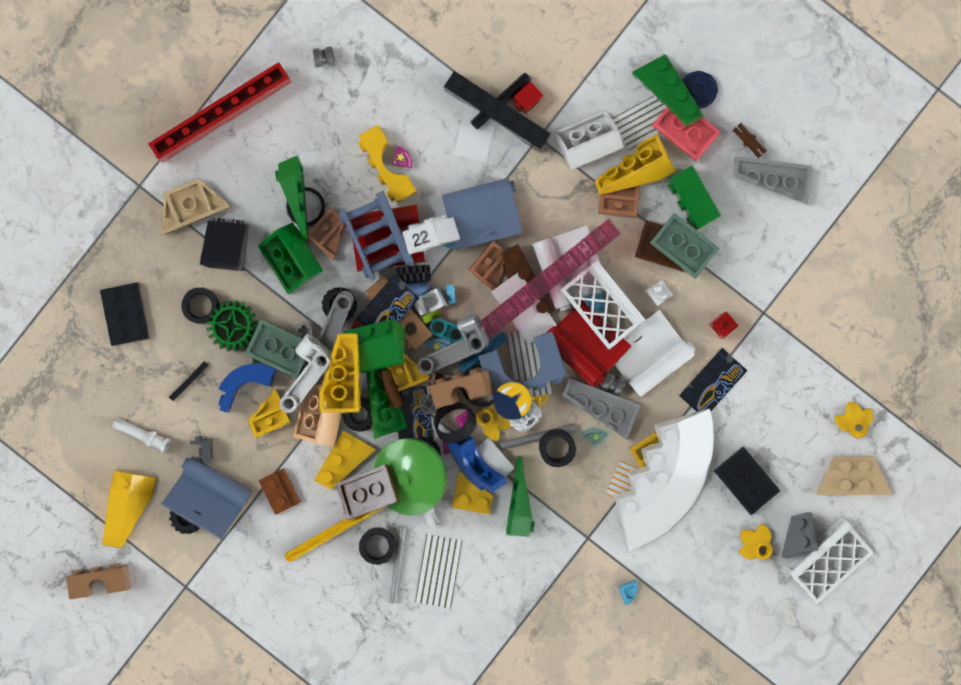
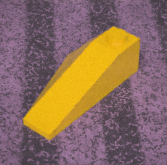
[319,334,361,413]

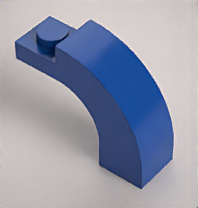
[218,364,277,413]
[448,436,507,493]

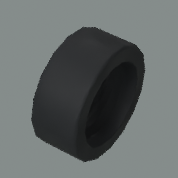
[181,287,220,324]
[539,429,576,468]
[359,527,396,565]

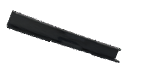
[169,361,208,401]

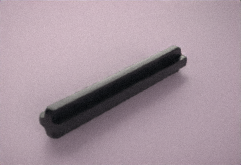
[470,73,532,129]

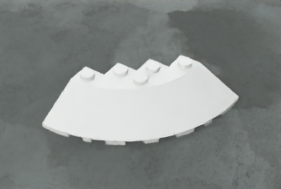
[614,409,714,551]

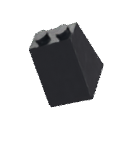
[200,218,249,271]

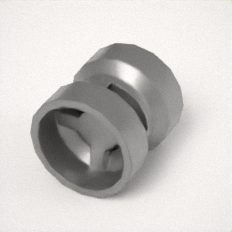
[313,46,335,68]
[601,371,626,396]
[419,394,437,413]

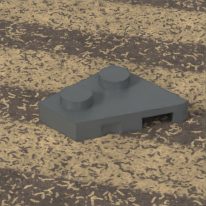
[782,512,818,558]

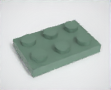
[649,213,720,279]
[245,319,306,379]

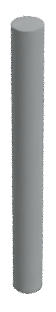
[500,423,576,450]
[389,526,407,603]

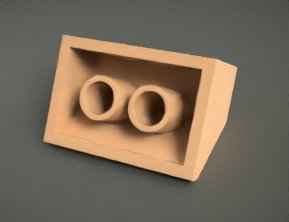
[293,383,342,447]

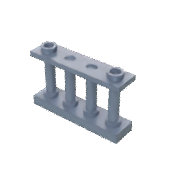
[338,190,414,281]

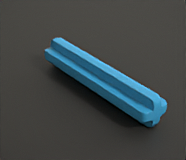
[459,332,507,373]

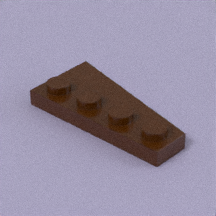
[501,244,554,314]

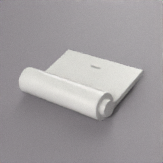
[532,225,606,312]
[615,310,695,397]

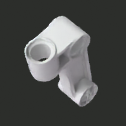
[280,334,332,413]

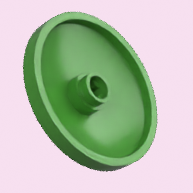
[374,438,447,515]

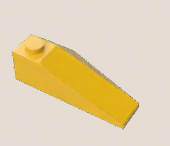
[595,133,676,195]
[102,469,157,549]

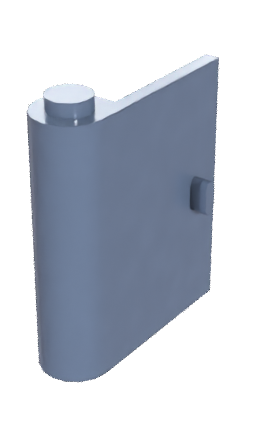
[442,178,523,250]
[161,456,252,540]

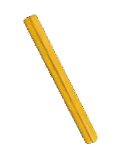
[284,507,385,562]

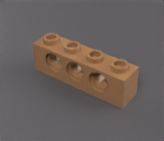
[366,276,433,350]

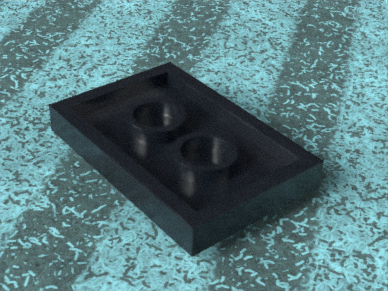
[100,282,150,346]
[713,446,780,515]

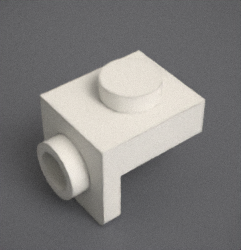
[414,288,447,316]

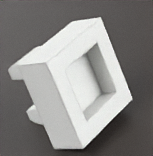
[646,280,673,306]

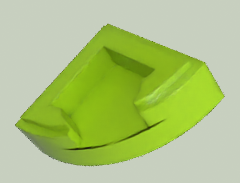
[422,310,442,324]

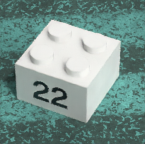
[402,215,460,254]

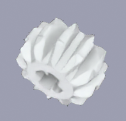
[509,401,542,432]

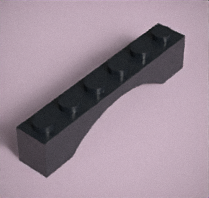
[444,71,551,153]

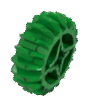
[206,300,258,351]

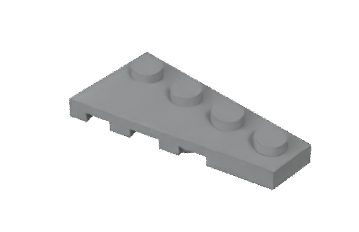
[733,157,812,204]
[562,377,641,440]

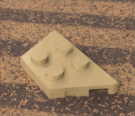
[160,179,231,235]
[816,456,892,495]

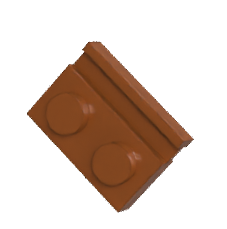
[259,468,301,515]

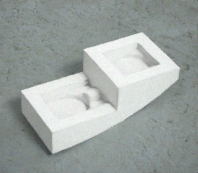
[477,437,515,477]

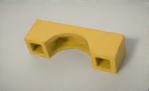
[358,125,417,204]

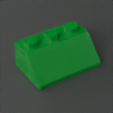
[667,165,721,230]
[258,222,323,294]
[343,319,405,373]

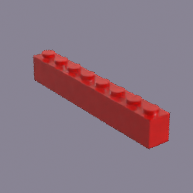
[148,62,292,163]

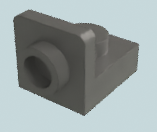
[190,436,214,463]

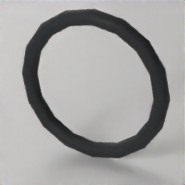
[286,187,325,226]

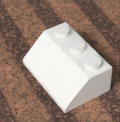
[554,110,624,170]

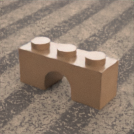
[429,368,494,408]
[66,563,131,600]

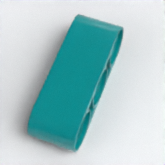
[430,318,481,347]

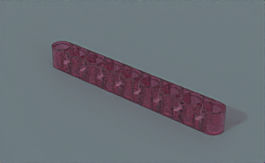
[481,219,621,339]

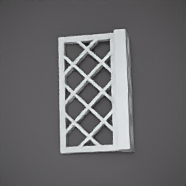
[560,260,645,350]
[784,517,874,604]

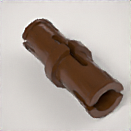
[732,123,767,159]
[379,369,404,409]

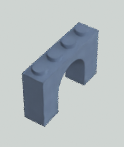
[478,331,567,399]

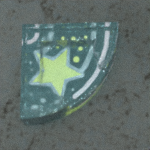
[581,428,609,447]

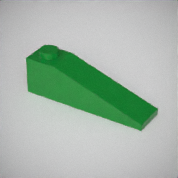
[275,156,309,241]
[506,456,535,537]

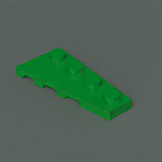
[632,54,703,127]
[366,368,408,439]

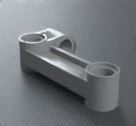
[318,291,354,363]
[417,313,489,375]

